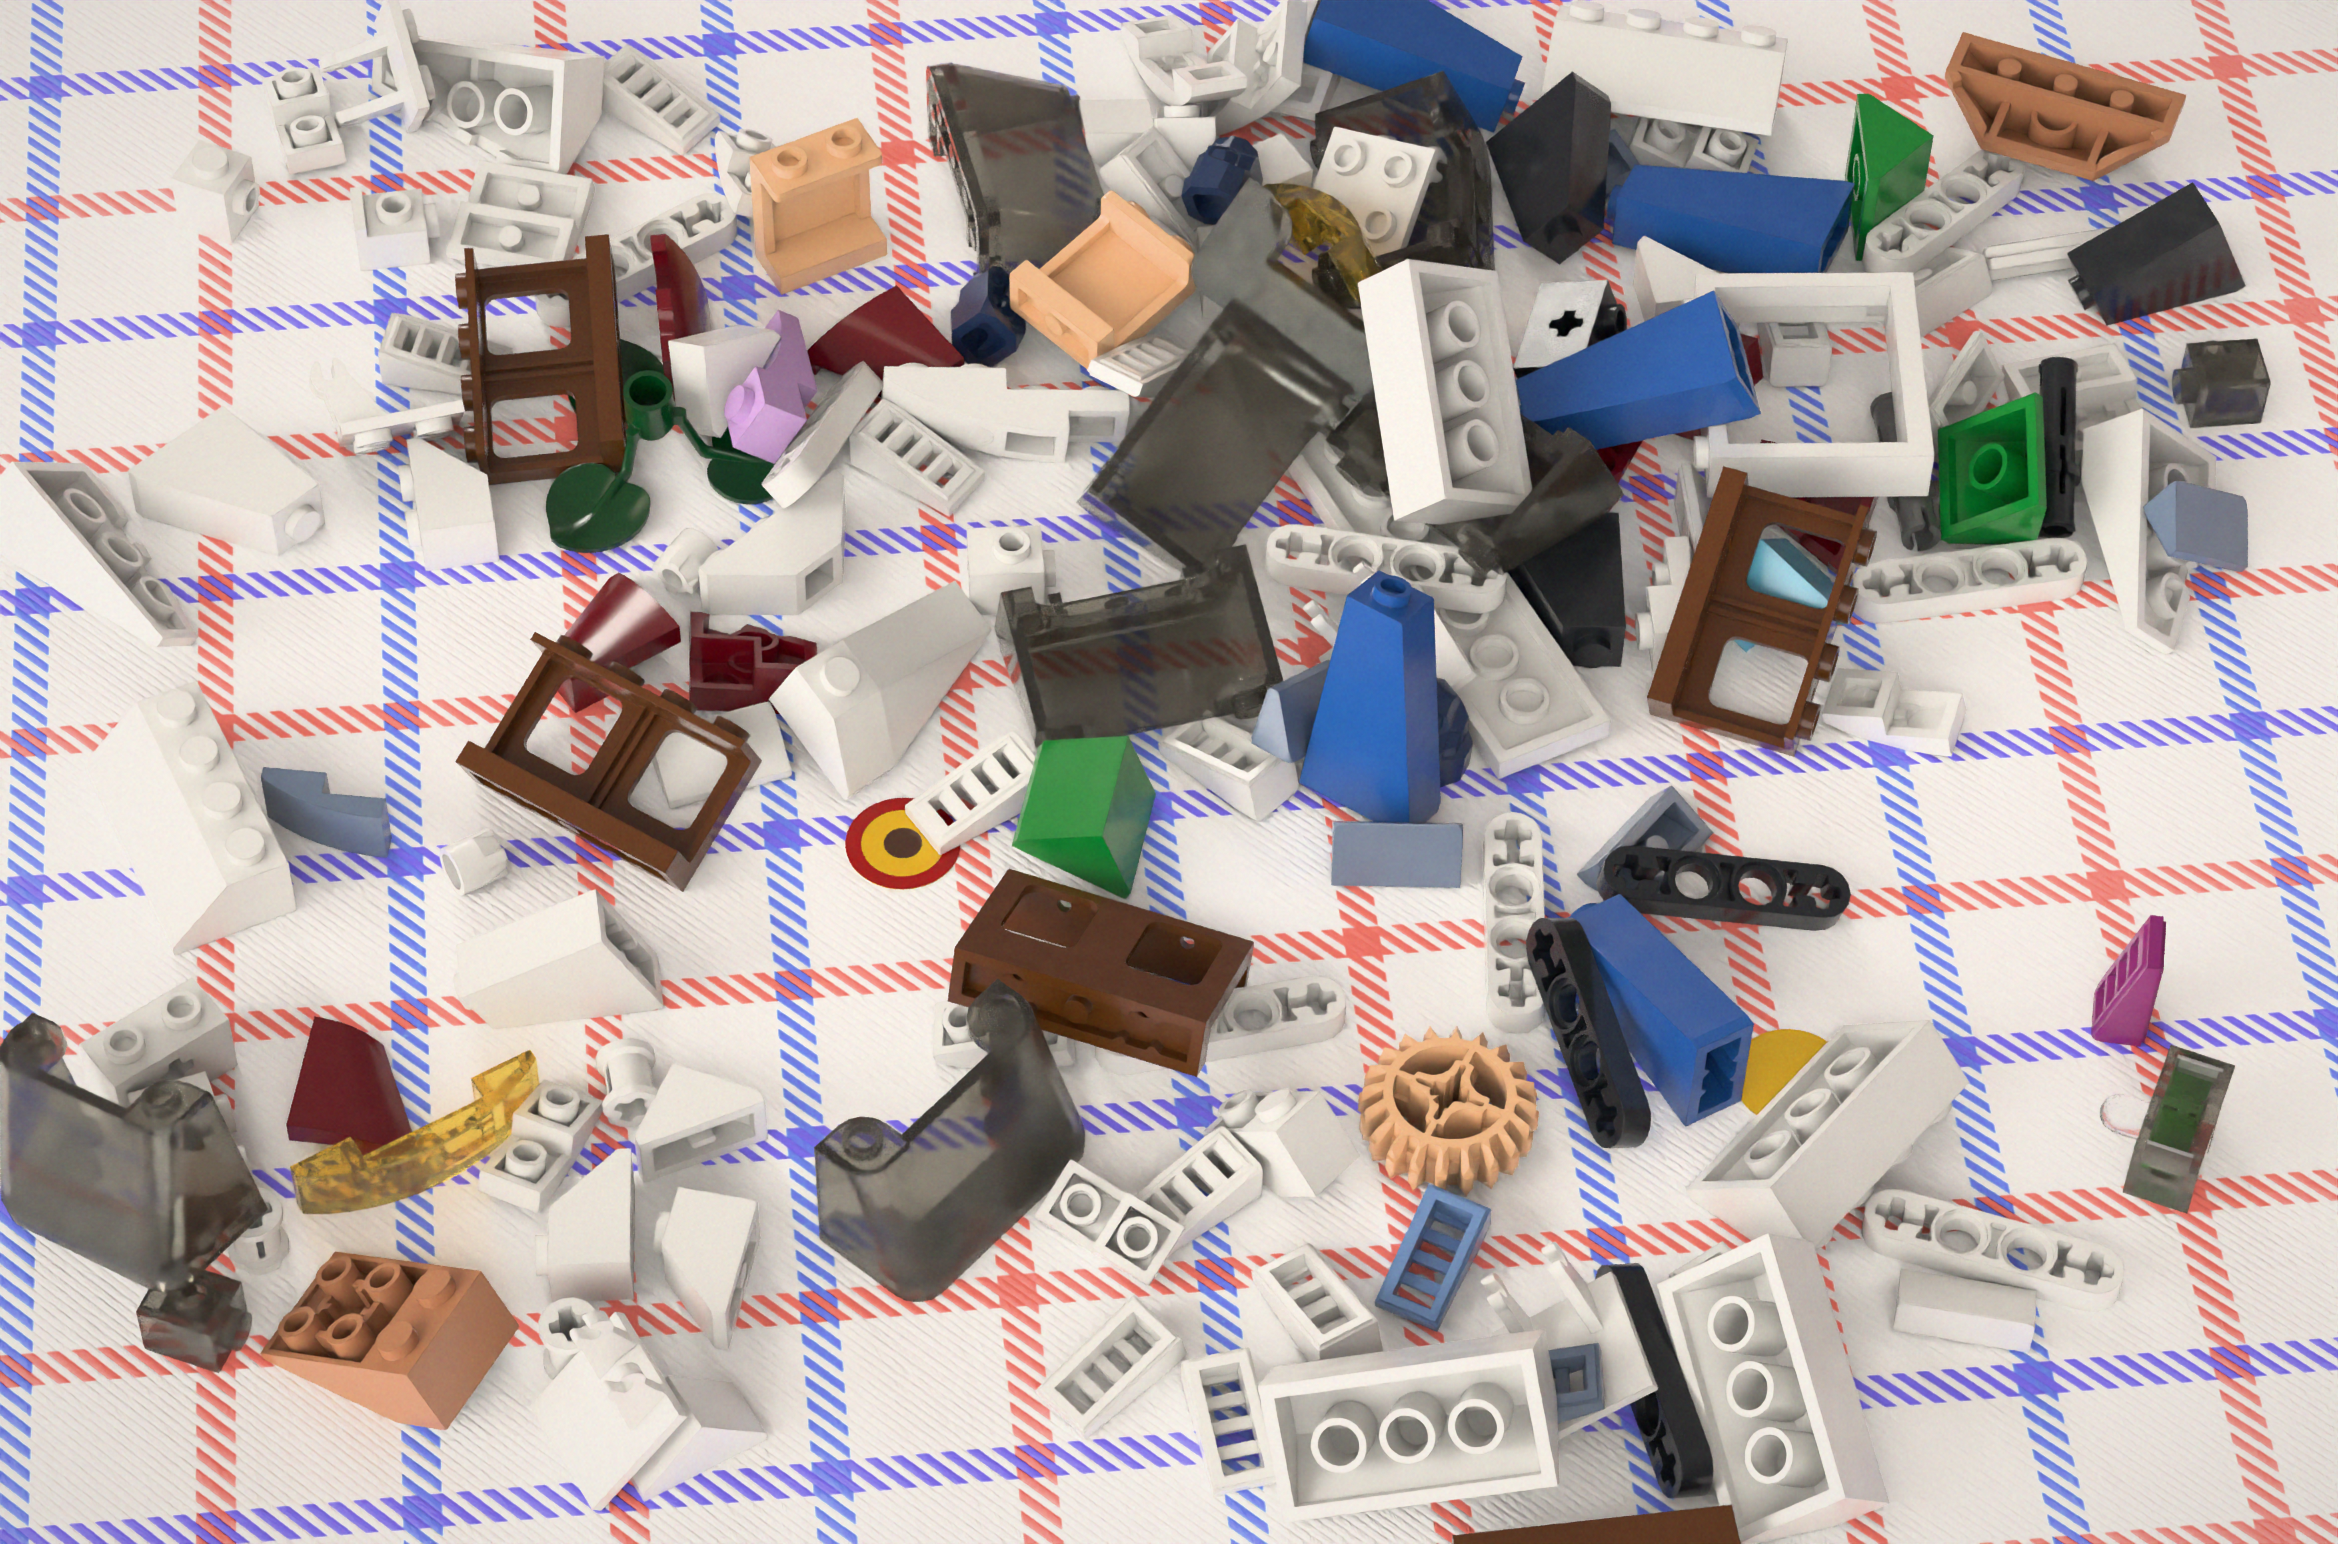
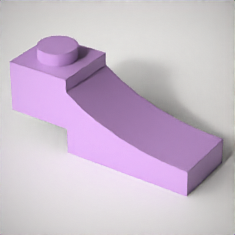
[724,309,818,464]

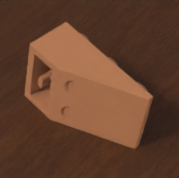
[260,1251,520,1431]

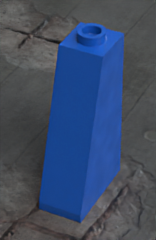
[1303,0,1526,133]
[1607,164,1855,274]
[1515,290,1761,458]
[1299,570,1441,822]
[1567,894,1754,1127]

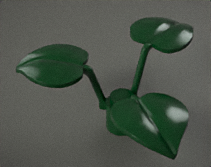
[546,339,794,553]

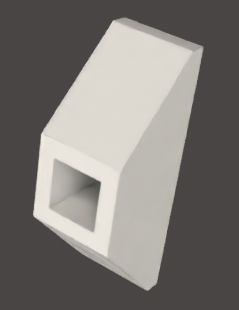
[698,469,846,616]

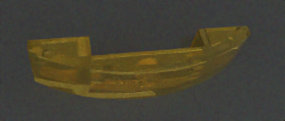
[1259,183,1383,304]
[290,1049,540,1214]

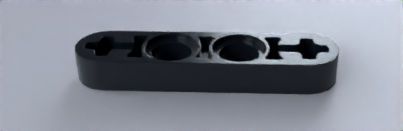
[1596,845,1851,931]
[1526,918,1651,1148]
[1595,1263,1714,1499]

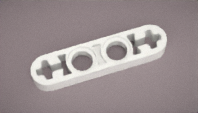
[1862,149,2025,274]
[535,193,737,328]
[762,361,883,508]
[1266,524,1507,613]
[1852,538,2088,624]
[1482,812,1545,1034]
[1095,975,1346,1076]
[1861,1188,2124,1312]

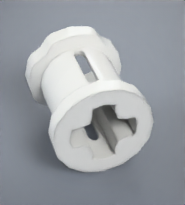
[595,1038,657,1127]
[221,1186,290,1275]
[538,1297,596,1380]

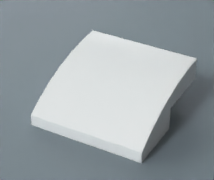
[1202,0,1308,136]
[446,160,595,267]
[2002,343,2142,466]

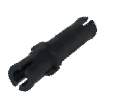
[2038,357,2081,538]

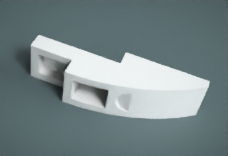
[881,363,1130,463]

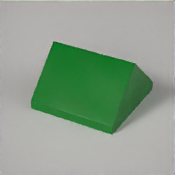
[1845,94,1934,261]
[1938,393,2047,545]
[1012,736,1156,899]

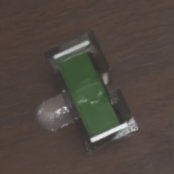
[2099,1045,2236,1214]

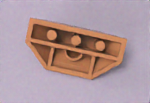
[1945,32,2187,181]

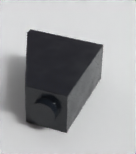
[1486,71,1611,265]
[2067,182,2246,326]
[1492,511,1626,668]

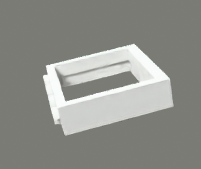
[1682,272,1934,498]

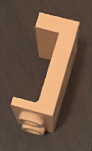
[749,118,888,295]
[1010,190,1197,369]

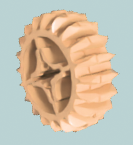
[1358,1026,1539,1197]

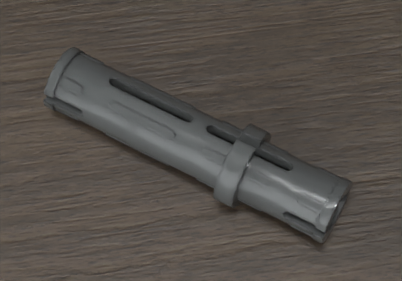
[1870,392,1941,551]

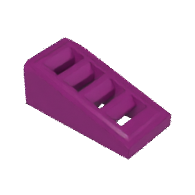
[2091,915,2166,1047]

